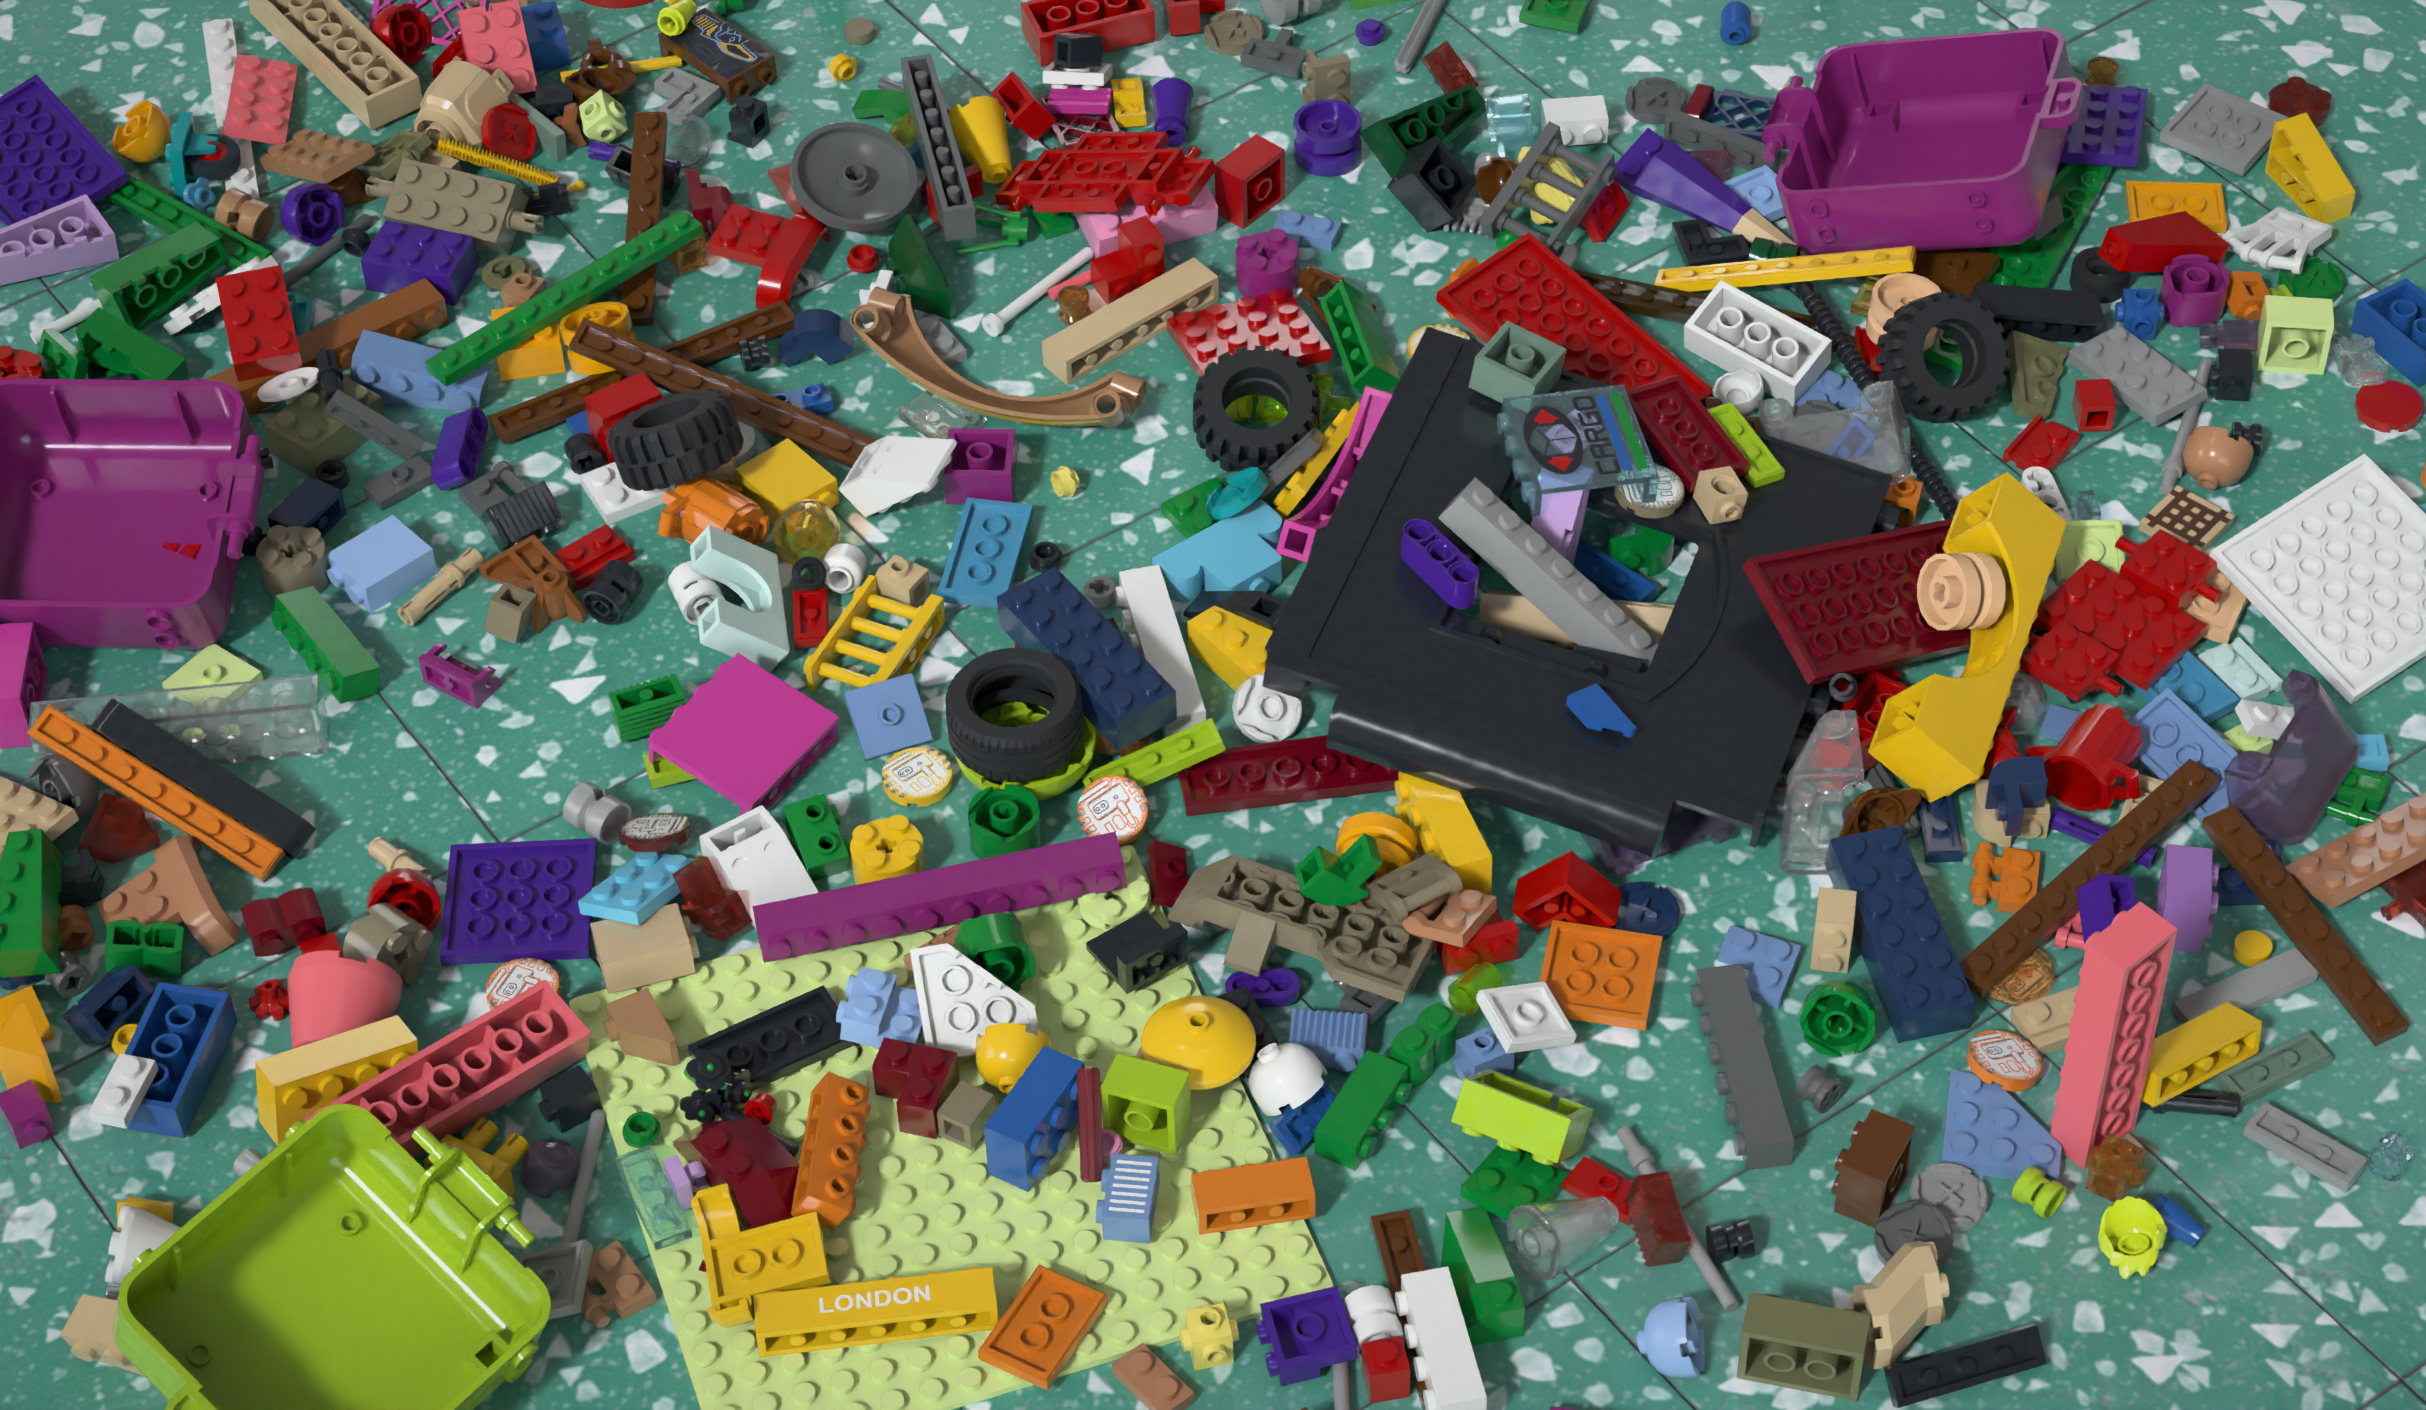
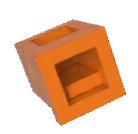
[2221,271,2270,323]
[1885,475,1923,528]

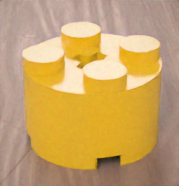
[850,815,926,885]

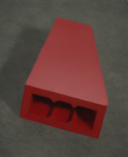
[2098,211,2230,272]

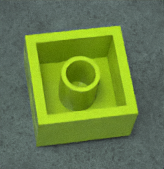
[1101,1053,1192,1155]

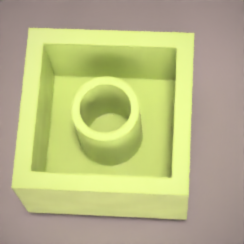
[2255,295,2334,375]

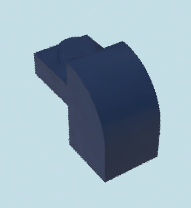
[779,309,854,367]
[1985,756,2048,836]

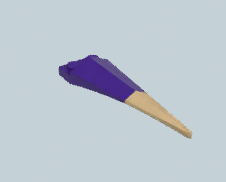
[1615,128,1832,281]

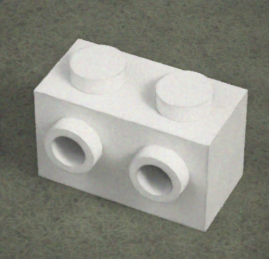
[1540,95,1609,146]

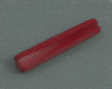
[1077,1067,1104,1183]

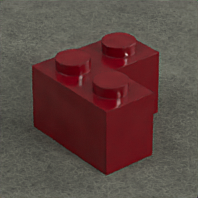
[872,1037,960,1139]

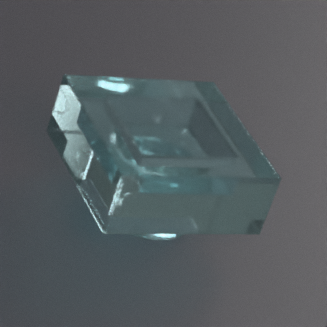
[2072,490,2101,520]

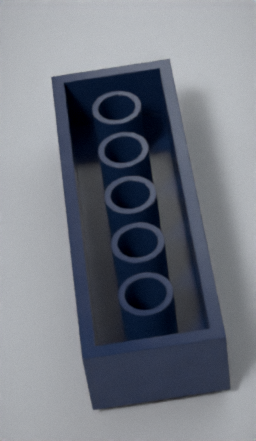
[997,567,1177,751]
[1825,825,1976,1043]

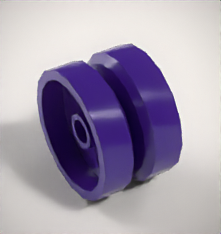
[1293,99,1362,177]

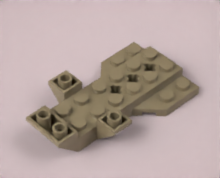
[1168,855,1449,1003]

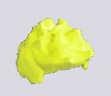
[2098,1196,2167,1279]

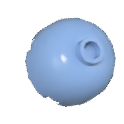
[1637,1296,1705,1379]

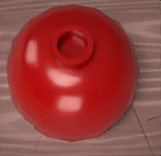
[372,3,432,64]
[367,868,441,932]

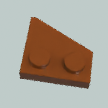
[478,534,570,590]

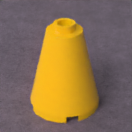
[948,96,1012,184]

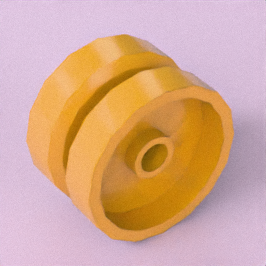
[559,301,637,375]
[1334,812,1417,884]

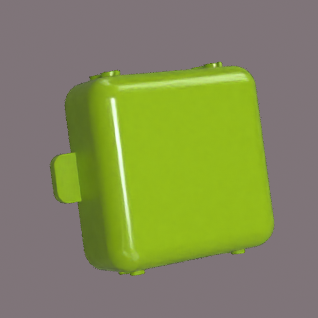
[113,1104,551,1410]

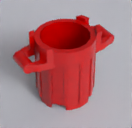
[2025,704,2143,812]

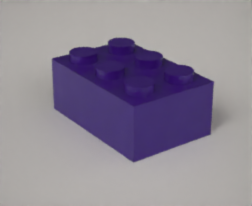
[361,220,480,306]

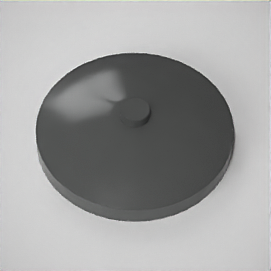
[790,122,918,232]

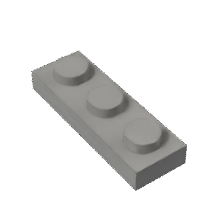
[2243,1102,2368,1193]

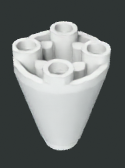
[105,1205,181,1285]

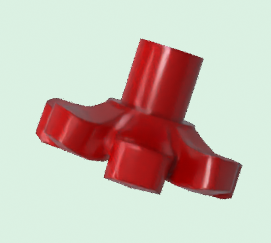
[248,979,289,1021]

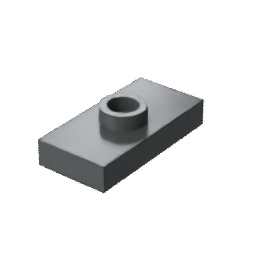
[362,455,434,510]

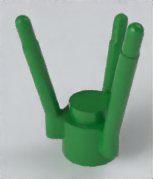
[954,202,1029,255]

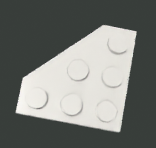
[163,255,278,336]
[909,943,1039,1057]

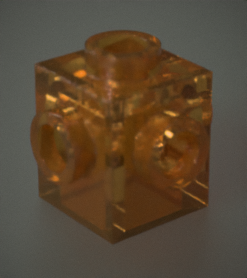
[663,234,708,275]
[2085,1134,2147,1202]

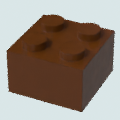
[1831,1109,1915,1228]

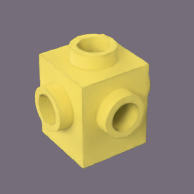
[1179,1303,1239,1371]

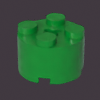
[968,784,1042,859]
[953,911,1036,993]

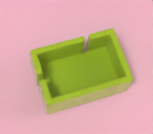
[1451,1068,1594,1165]

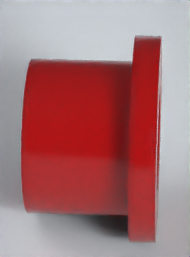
[744,1093,777,1126]

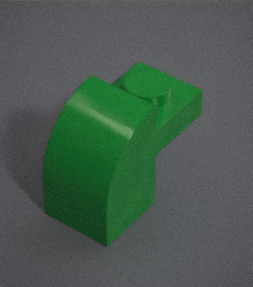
[1609,524,1675,577]
[1294,833,1383,907]

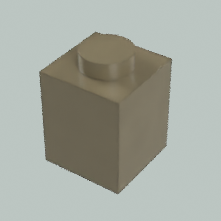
[484,582,537,644]
[937,1080,995,1150]

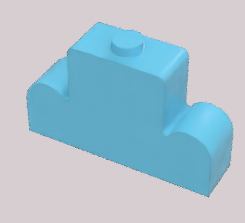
[1152,499,1282,603]

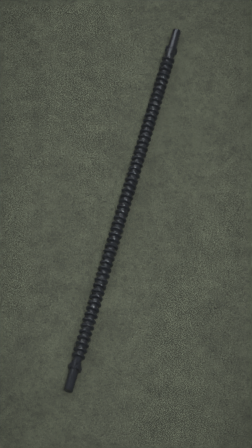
[1793,281,2078,704]

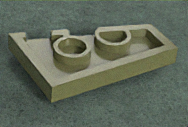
[2006,330,2069,421]

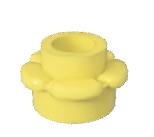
[1051,466,1080,497]

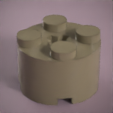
[256,525,331,599]
[343,903,433,984]

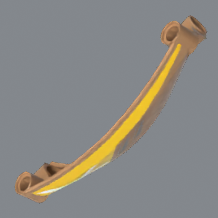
[850,287,1147,428]

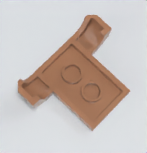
[96,834,241,957]

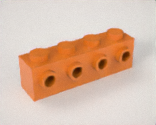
[791,1071,871,1231]

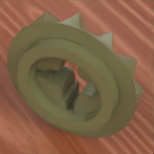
[481,256,533,294]

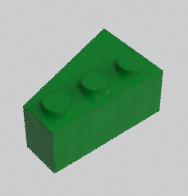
[76,307,191,381]

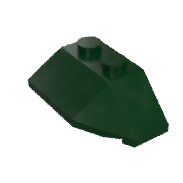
[885,214,956,320]

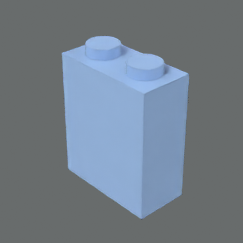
[326,515,438,613]

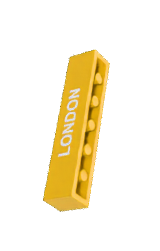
[753,1267,999,1357]

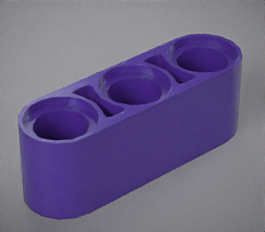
[431,407,488,491]
[1400,519,1480,609]

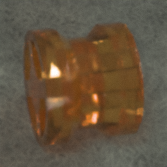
[2084,57,2118,87]
[1058,285,1090,325]

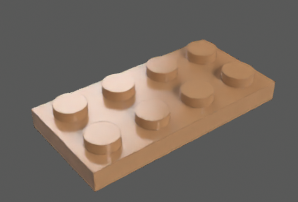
[259,129,376,184]

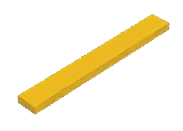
[1654,246,1917,292]

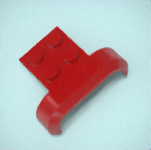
[707,204,831,309]

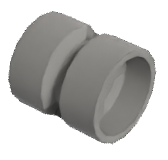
[563,781,632,845]

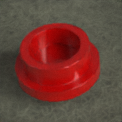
[847,244,879,273]

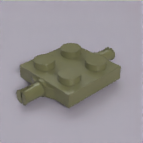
[357,131,433,181]

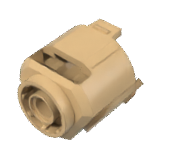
[414,56,514,158]

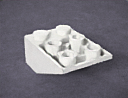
[838,436,957,517]
[699,805,819,930]

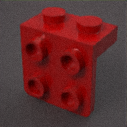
[1436,908,1519,976]

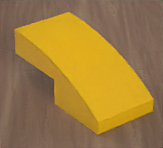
[1110,77,1147,128]

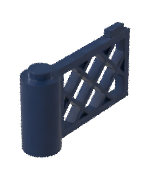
[1703,89,1775,143]

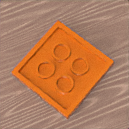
[1539,920,1663,1031]

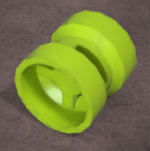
[2011,1165,2067,1220]

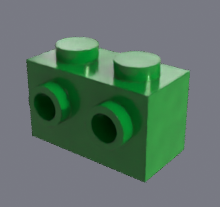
[783,793,851,882]

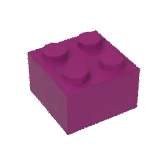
[943,428,1017,504]

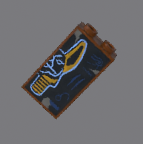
[658,8,777,105]

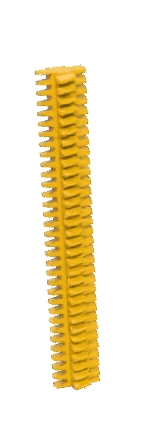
[436,135,561,186]

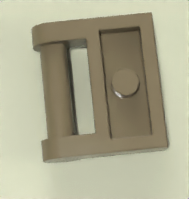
[1367,853,1463,922]

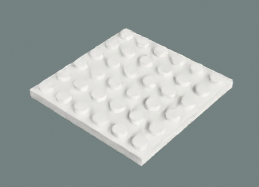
[2209,454,2426,704]

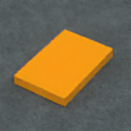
[2125,181,2227,233]

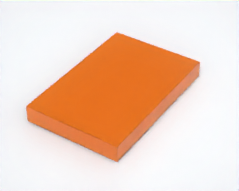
[978,1264,1108,1391]

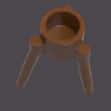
[1297,264,1376,329]

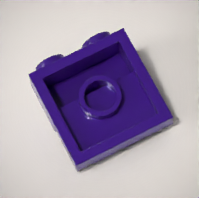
[1255,1286,1358,1387]

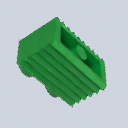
[608,674,686,743]

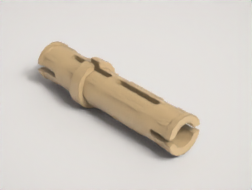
[397,547,484,626]

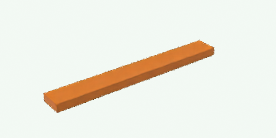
[27,704,285,883]

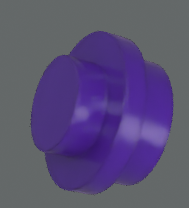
[1355,19,1386,46]

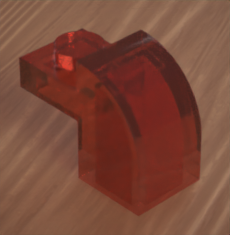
[672,856,752,941]

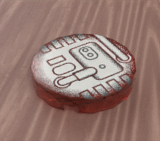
[618,813,691,852]

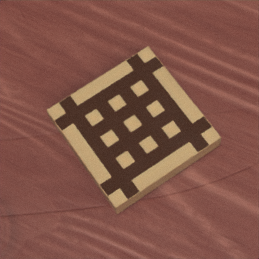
[2138,485,2235,551]

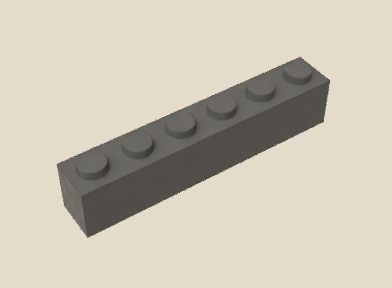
[1690,964,1794,1171]

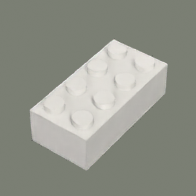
[1684,280,1832,407]

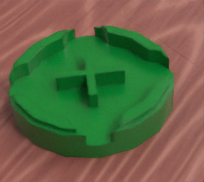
[2277,256,2345,303]

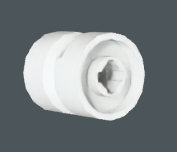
[668,561,725,625]
[1343,1285,1406,1360]

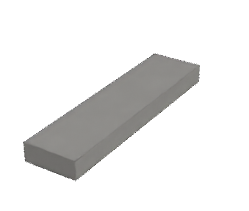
[2171,947,2319,1024]

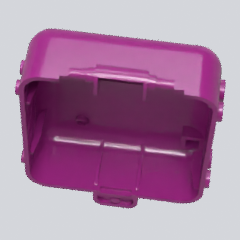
[1762,27,2085,255]
[0,377,265,652]

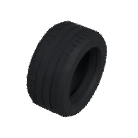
[945,647,1084,782]

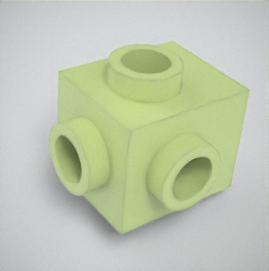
[578,89,628,144]

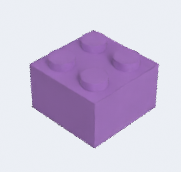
[2156,844,2219,953]

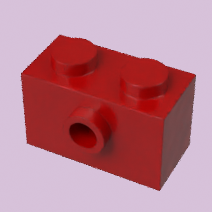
[991,71,1057,142]

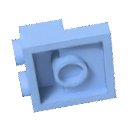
[836,967,923,1048]

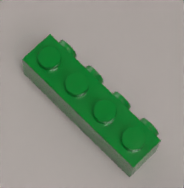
[1320,280,1401,396]
[271,586,381,704]

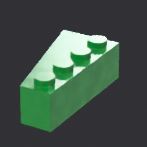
[88,222,229,331]
[0,829,62,978]

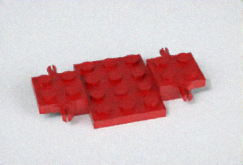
[995,132,1216,216]
[2020,529,2223,702]

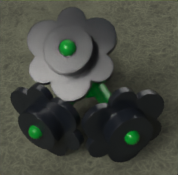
[679,1048,753,1123]

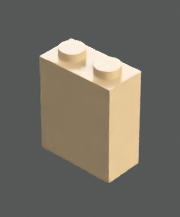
[590,903,700,994]

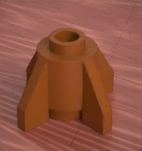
[526,569,586,634]

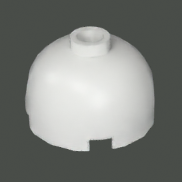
[1249,1043,1327,1116]

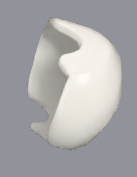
[1712,368,1764,416]

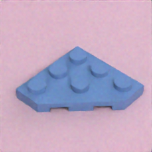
[1941,1070,2062,1181]

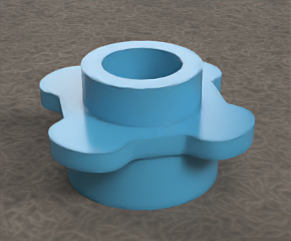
[183,177,215,214]

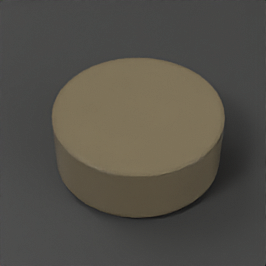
[844,18,875,45]

